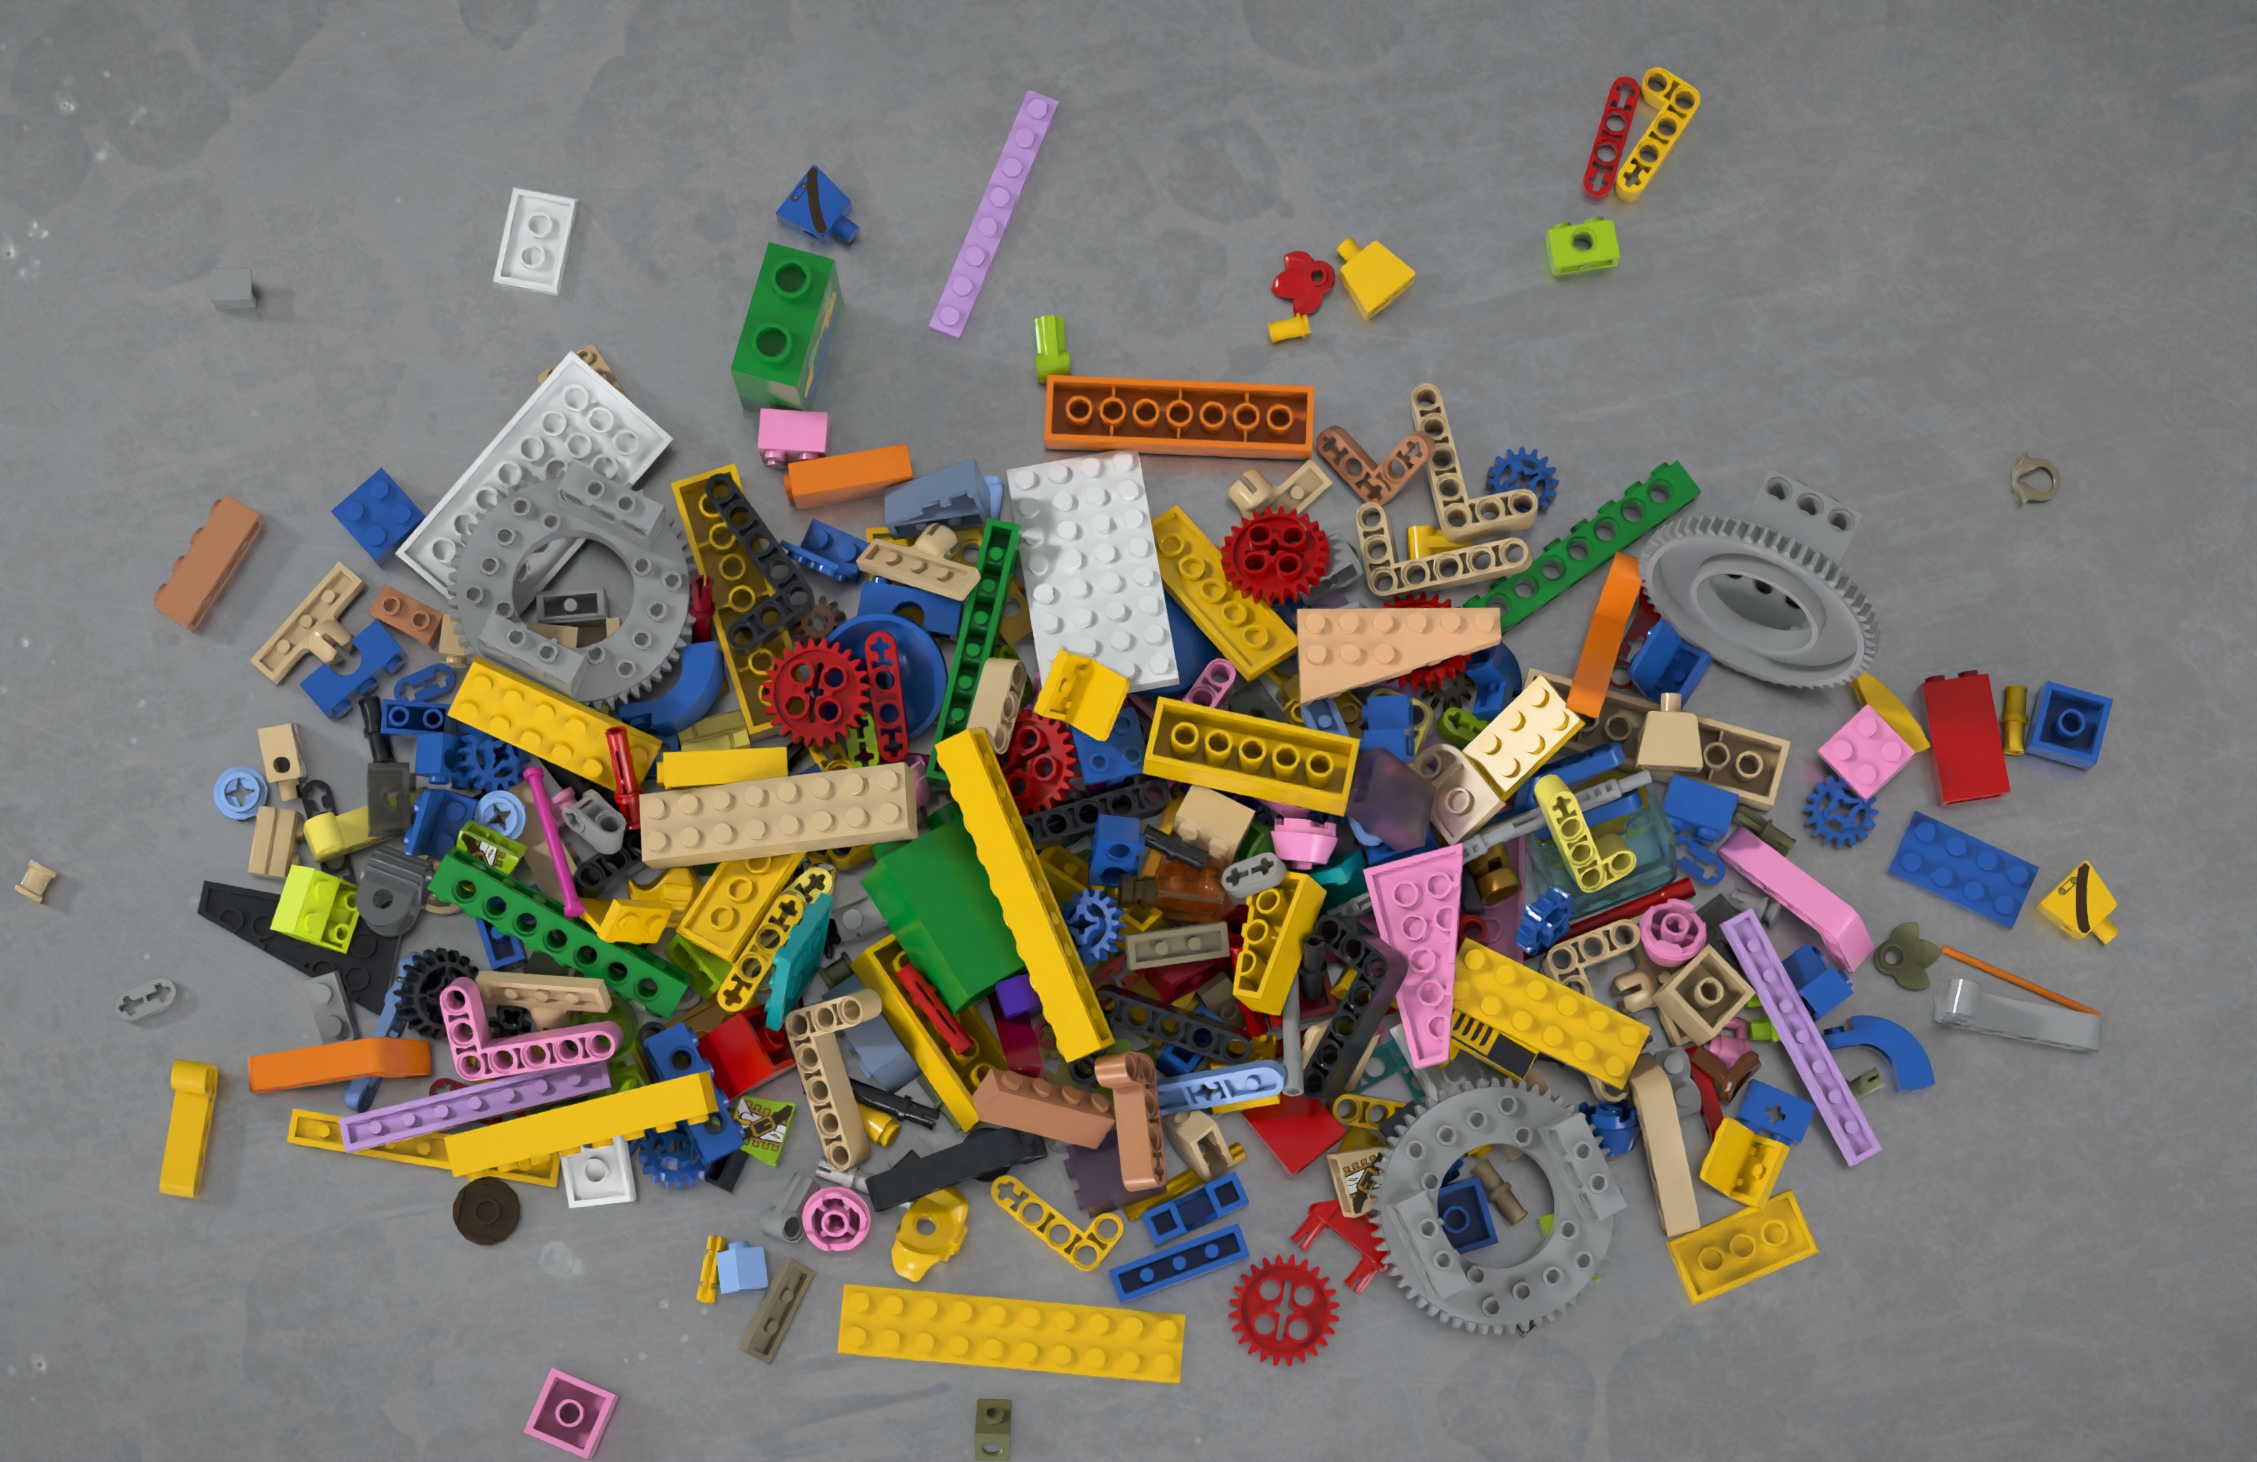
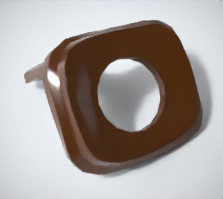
[1690,1045,1762,1105]

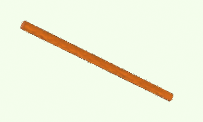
[1941,945,2101,1016]

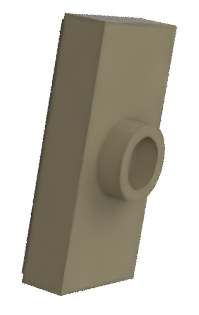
[1195,971,1246,1028]

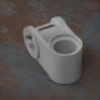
[562,789,626,855]

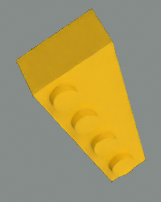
[1232,871,1327,1016]

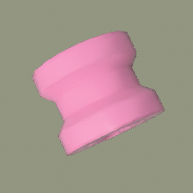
[549,786,578,828]

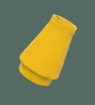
[857,1103,902,1148]

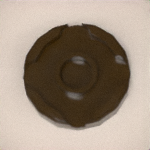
[453,1178,522,1246]

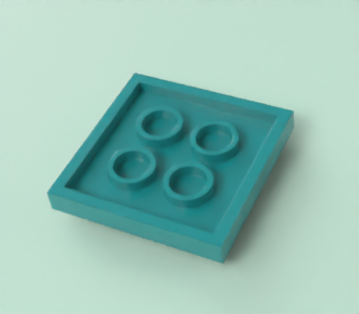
[764,892,834,1032]

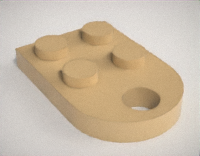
[1408,744,1506,846]

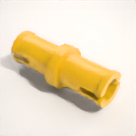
[2001,685,2029,755]

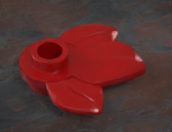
[1271,251,1336,317]

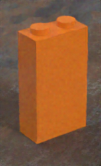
[783,444,913,511]

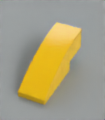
[1851,672,1931,756]

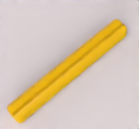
[1123,1142,1246,1221]

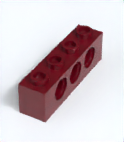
[1144,904,1249,1004]

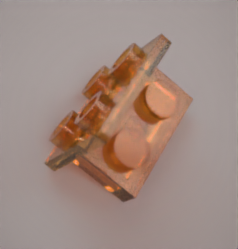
[1155,861,1225,923]

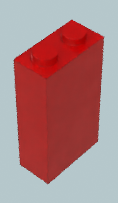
[1917,670,2011,807]

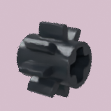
[488,1005,532,1039]

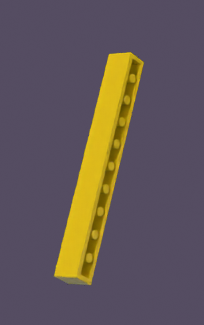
[934,726,1115,1063]

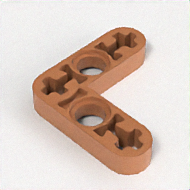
[1316,426,1435,506]

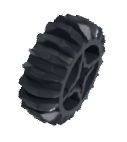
[393,947,482,1040]

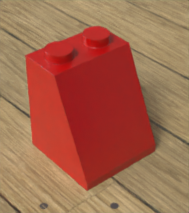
[687,1003,797,1103]
[1240,1090,1347,1180]

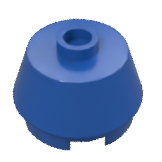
[1578,1099,1641,1156]

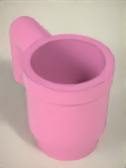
[1703,1016,1751,1070]

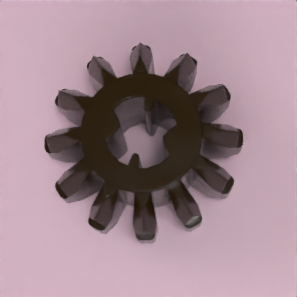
[1418,669,1476,713]

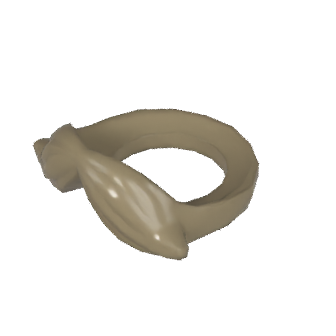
[2012,453,2061,504]

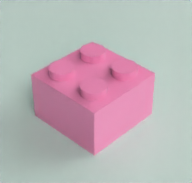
[758,408,832,469]
[1818,704,1915,803]
[524,1368,619,1460]

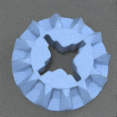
[213,766,268,820]
[474,790,528,840]

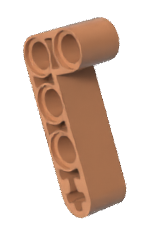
[1095,1051,1167,1192]

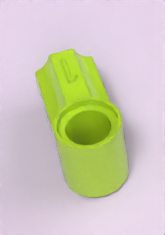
[1035,315,1071,383]

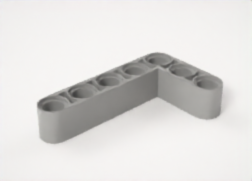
[1934,979,2103,1052]

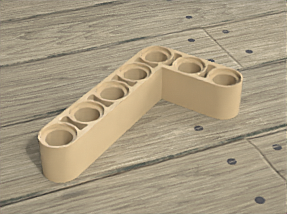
[1411,383,1538,543]
[1356,502,1533,601]
[1542,919,1641,1105]
[785,988,882,1171]
[1628,1052,1700,1238]

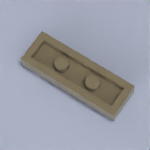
[1124,921,1230,970]
[738,1256,815,1364]

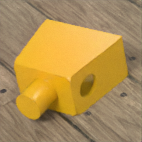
[1336,237,1416,321]

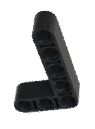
[705,473,815,656]
[1022,716,1170,852]
[537,756,646,899]
[1303,915,1408,1098]
[1068,984,1254,1085]
[864,1127,1049,1213]

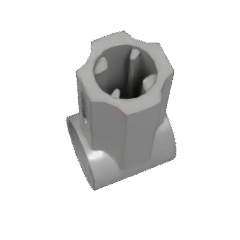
[761,1172,821,1243]

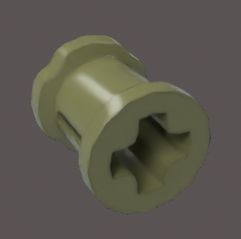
[817,951,854,990]

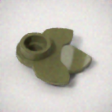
[1874,922,1942,990]

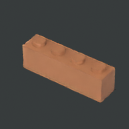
[153,494,265,633]
[972,1067,1116,1149]

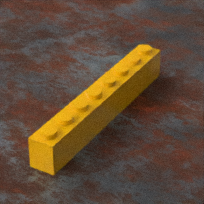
[444,1070,719,1181]

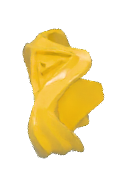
[626,866,704,928]
[892,1186,969,1282]

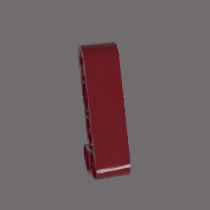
[988,993,1048,1082]

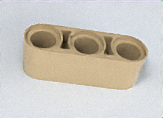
[966,657,1027,754]

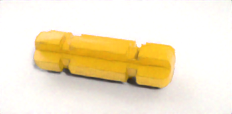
[697,1235,727,1303]

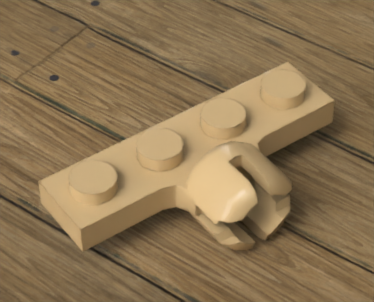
[1214,458,1332,552]
[856,523,981,601]
[250,561,366,685]
[1612,914,1693,1047]
[475,971,612,1032]

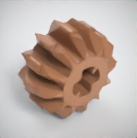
[791,596,846,647]

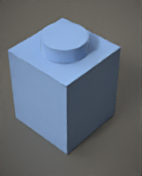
[716,1241,769,1294]

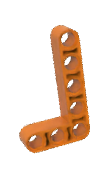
[1565,551,1643,719]
[248,1037,432,1093]

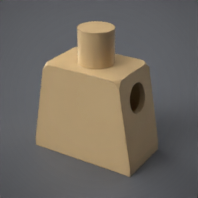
[1634,693,1703,773]
[1161,1109,1235,1184]

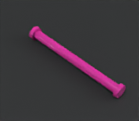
[523,766,585,918]

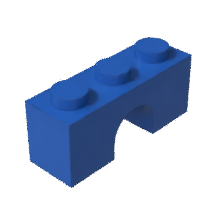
[857,577,964,641]
[299,619,407,720]
[1141,1171,1250,1248]

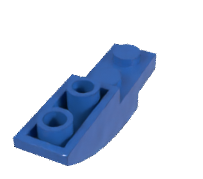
[381,699,494,740]

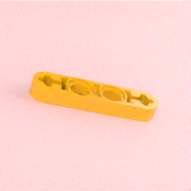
[717,894,804,1014]

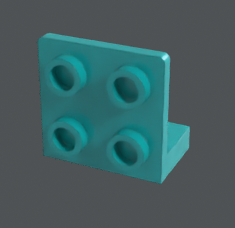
[1293,849,1374,915]

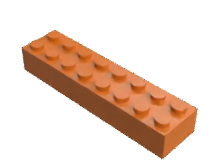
[1044,375,1315,460]

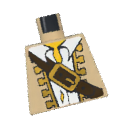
[257,723,308,801]
[1326,1146,1390,1218]

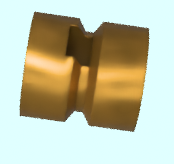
[1466,842,1523,904]

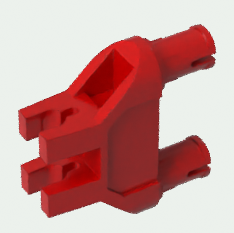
[1290,1199,1389,1295]

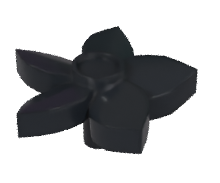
[823,918,841,960]

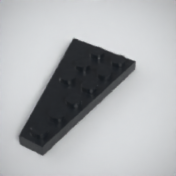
[197,880,402,1016]

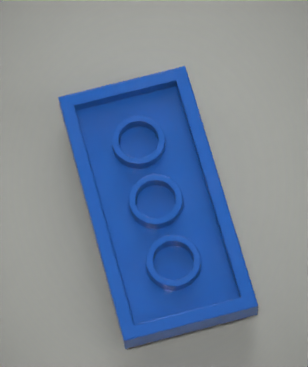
[1887,811,2040,930]

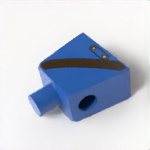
[776,164,860,245]

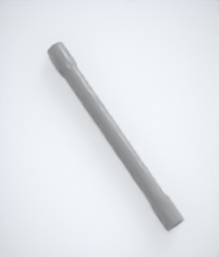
[1282,868,1304,1096]

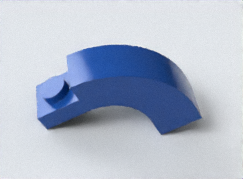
[619,641,724,737]
[1821,1015,1935,1093]

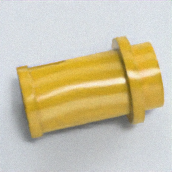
[1268,313,1311,343]

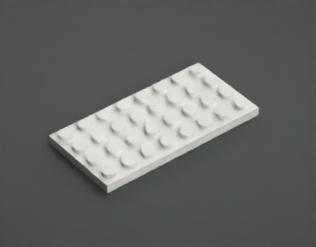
[395,350,673,617]
[1006,450,1180,694]

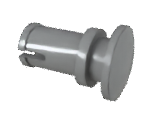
[1728,887,1782,930]

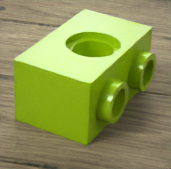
[1545,217,1621,277]

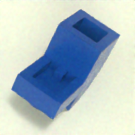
[1464,641,1522,721]

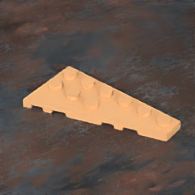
[1296,608,1501,708]

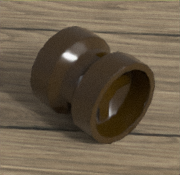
[1117,873,1157,910]

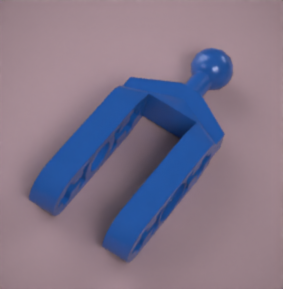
[1479,741,1643,842]

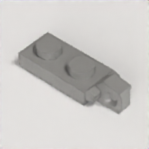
[303,970,359,1045]

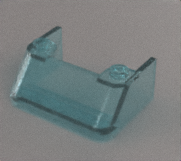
[1526,787,1678,922]

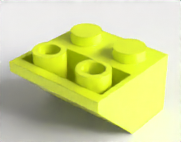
[270,865,360,954]

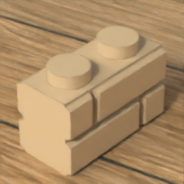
[247,806,306,881]

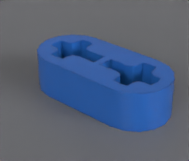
[394,663,457,703]
[1666,836,1725,887]

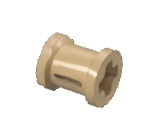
[14,860,57,904]

